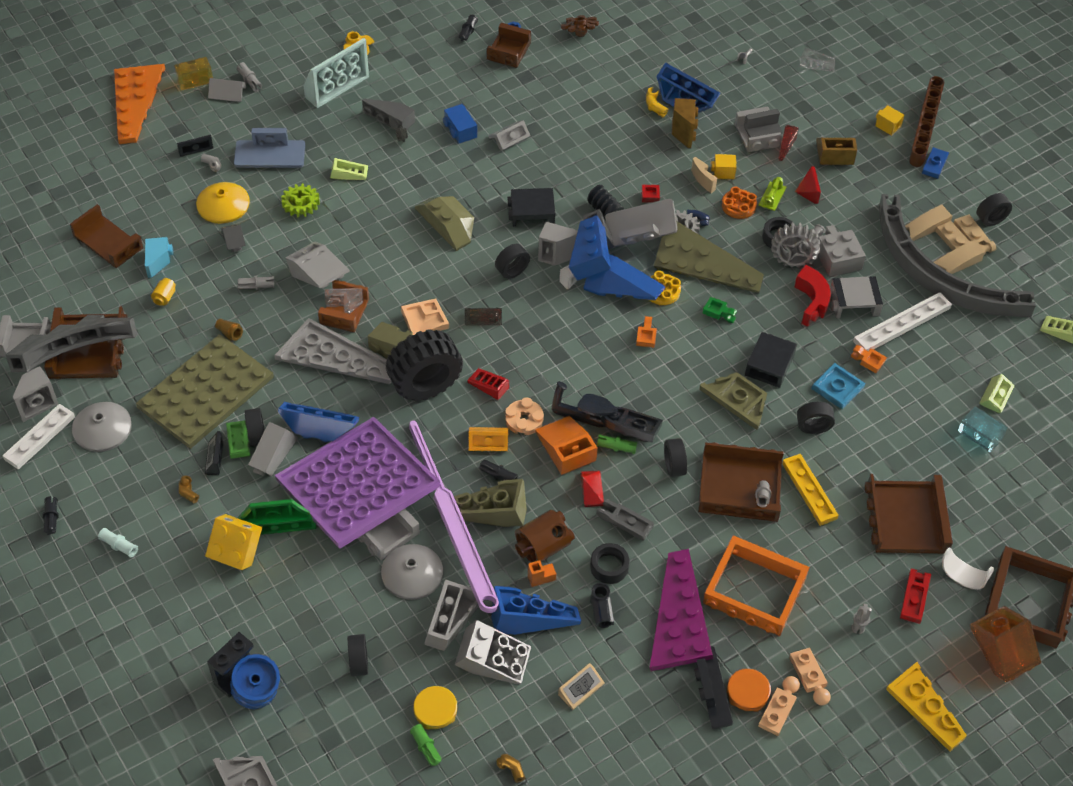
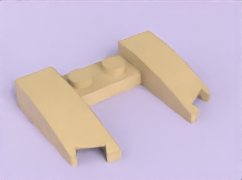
[905,205,985,274]

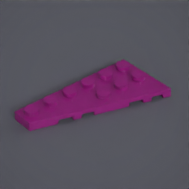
[650,549,713,672]

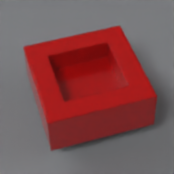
[642,185,660,203]

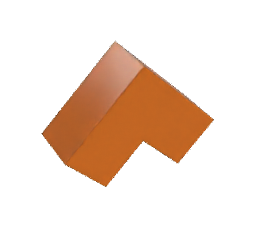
[528,560,556,587]

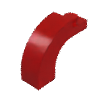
[794,265,831,327]

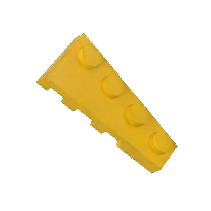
[886,662,967,752]

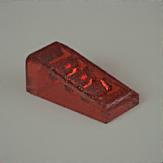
[779,125,799,161]

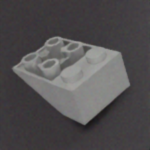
[285,242,350,288]
[455,620,532,685]

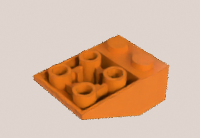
[535,416,597,475]

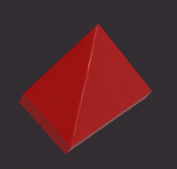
[795,166,821,204]
[580,471,604,507]

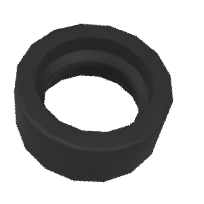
[976,193,1013,226]
[762,217,796,250]
[495,243,530,279]
[797,401,835,434]
[245,408,265,446]
[664,438,687,477]
[590,543,630,584]
[347,634,368,676]

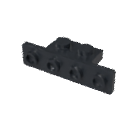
[694,646,733,729]

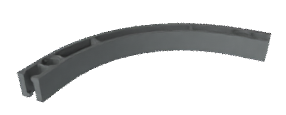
[879,194,1036,317]

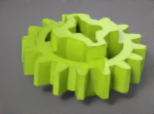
[281,183,320,217]

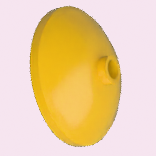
[196,182,250,224]

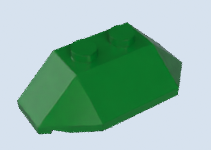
[238,499,316,535]

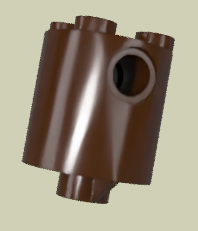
[515,509,575,563]

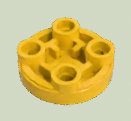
[649,271,681,305]
[414,686,457,730]

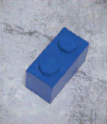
[443,104,477,144]

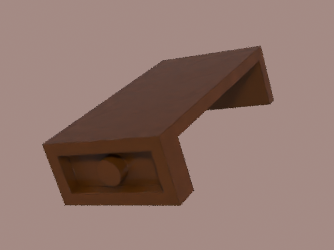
[70,204,143,268]

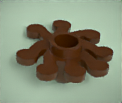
[561,15,599,37]

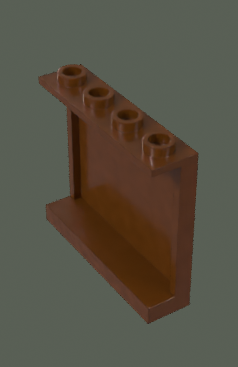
[44,306,128,379]
[698,442,784,522]
[865,474,953,554]

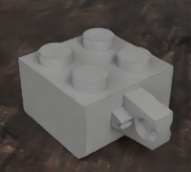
[818,225,866,277]

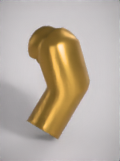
[178,475,199,503]
[496,754,525,783]

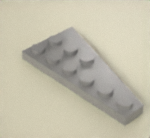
[274,318,391,384]

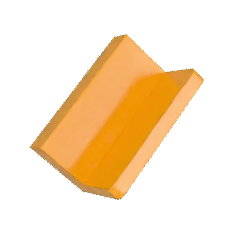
[469,427,508,451]

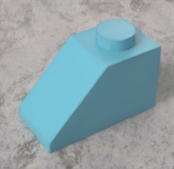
[145,237,173,278]

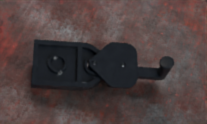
[552,381,663,442]

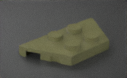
[699,372,767,430]

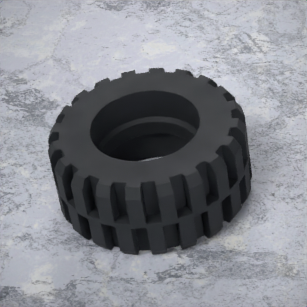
[386,329,463,401]

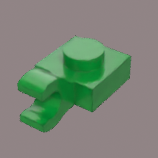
[703,297,737,323]

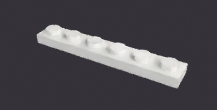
[853,292,952,351]

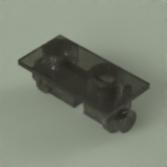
[465,307,502,325]

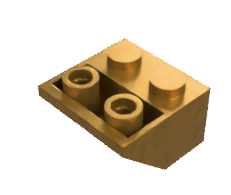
[672,98,698,148]
[816,138,857,165]

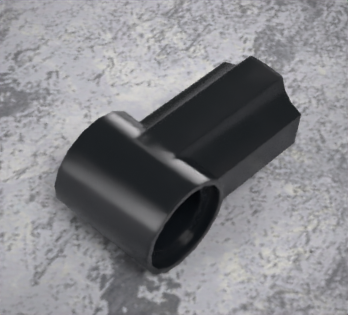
[590,583,614,628]

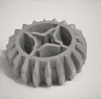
[771,222,820,269]

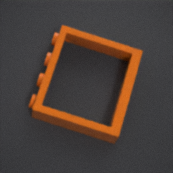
[703,535,810,636]

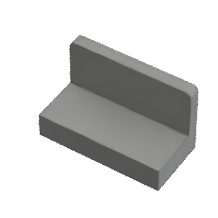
[208,78,247,102]
[488,120,531,150]

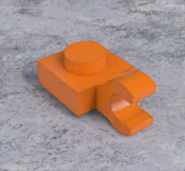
[636,316,657,348]
[851,345,887,373]

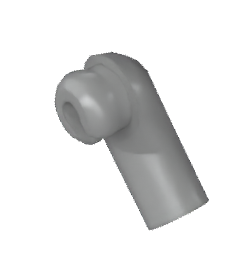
[201,154,222,172]

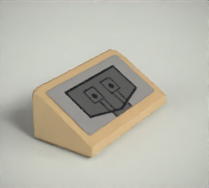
[558,663,604,710]

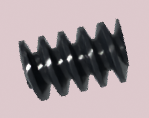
[587,185,624,221]

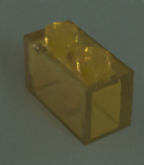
[174,57,213,91]

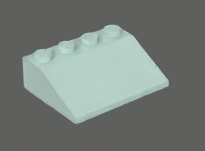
[303,38,369,108]

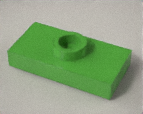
[226,420,250,459]

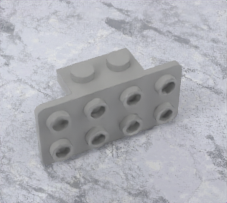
[605,199,678,248]

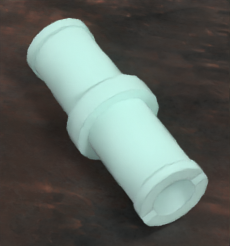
[98,528,138,557]

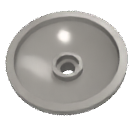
[72,402,132,452]
[381,544,443,600]

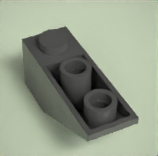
[362,99,415,134]

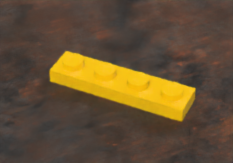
[782,453,839,526]

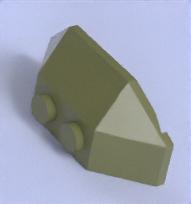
[415,196,474,251]

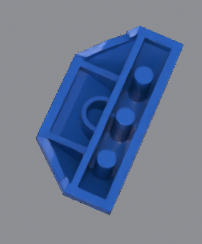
[656,62,721,113]
[278,402,359,442]

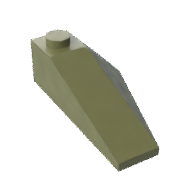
[454,479,527,527]

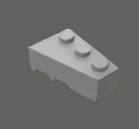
[424,579,479,651]

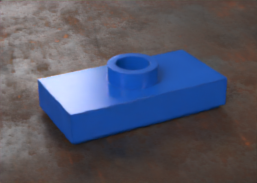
[922,147,949,179]

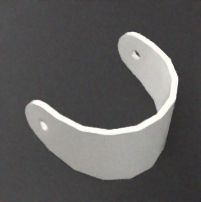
[942,548,994,590]

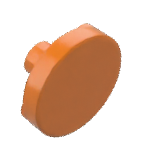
[721,187,757,219]
[727,669,771,712]

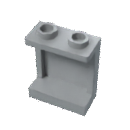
[0,315,51,357]
[357,509,420,561]

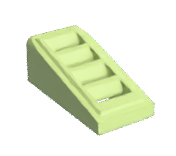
[330,158,368,180]
[1040,316,1073,344]

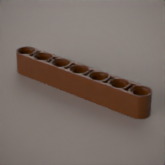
[909,76,945,167]

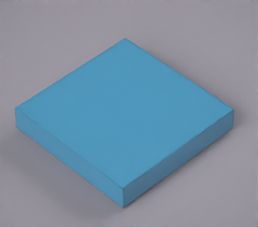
[811,363,865,409]

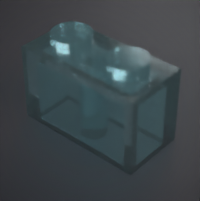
[958,406,1008,453]

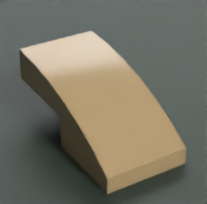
[691,157,717,193]

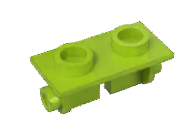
[758,177,787,211]

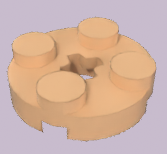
[505,398,544,435]

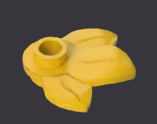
[344,31,374,55]

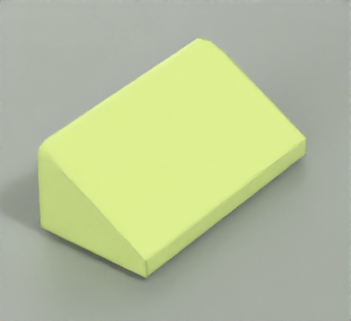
[979,374,1014,413]

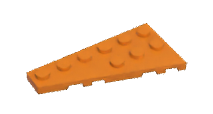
[114,64,166,144]

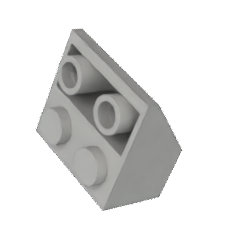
[538,222,578,265]

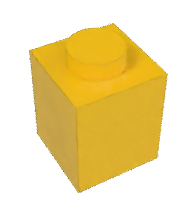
[875,105,904,136]
[711,154,737,179]

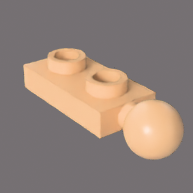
[789,648,831,705]
[758,676,800,736]

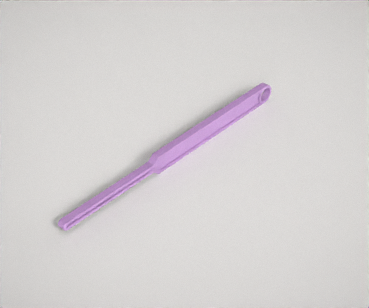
[409,421,499,613]

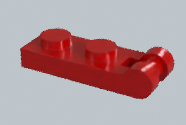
[900,568,931,624]

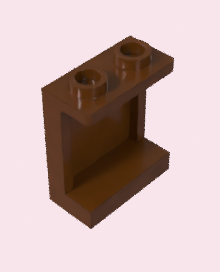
[487,23,531,68]

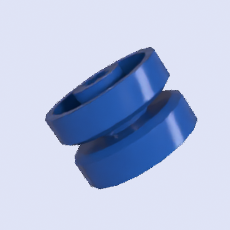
[230,654,280,709]

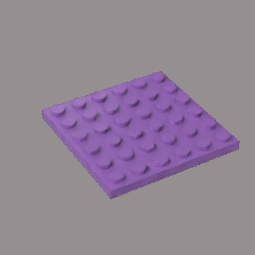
[275,417,441,549]

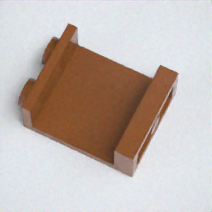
[318,280,369,332]

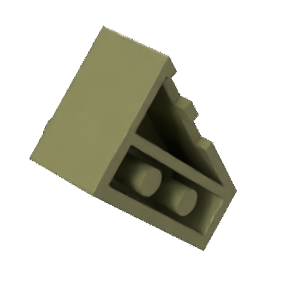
[367,322,413,359]

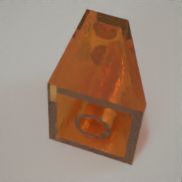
[970,606,1041,682]

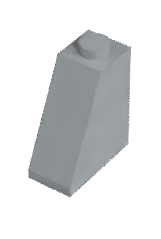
[248,422,298,477]

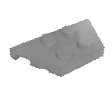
[213,756,277,786]

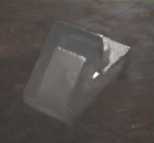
[325,288,363,314]

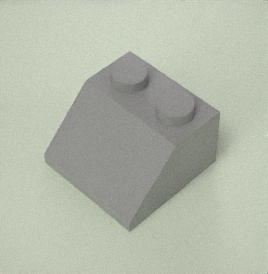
[13,366,58,422]

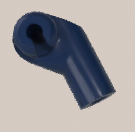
[687,210,710,226]

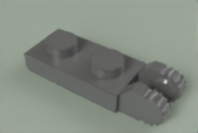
[596,499,654,541]

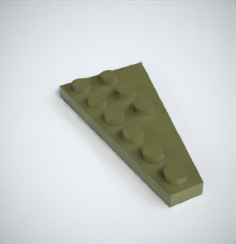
[654,221,764,293]

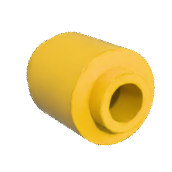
[151,278,176,306]

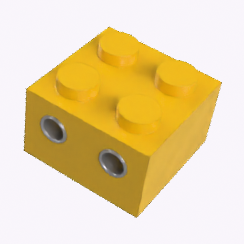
[205,514,262,570]

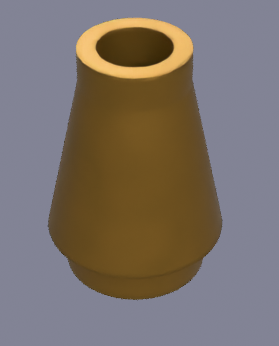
[215,319,243,341]

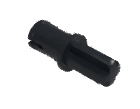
[459,14,478,42]
[479,459,518,481]
[42,496,59,535]

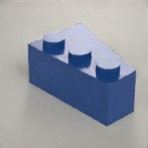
[569,215,611,281]

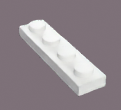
[2,404,75,470]

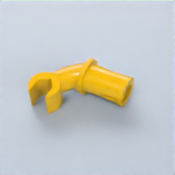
[646,87,669,118]

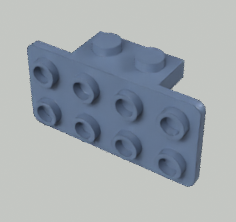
[234,128,305,168]

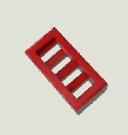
[467,368,509,400]

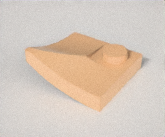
[401,299,449,335]

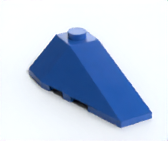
[584,254,665,300]
[491,586,581,635]

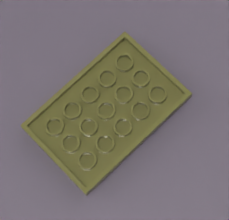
[136,334,274,449]

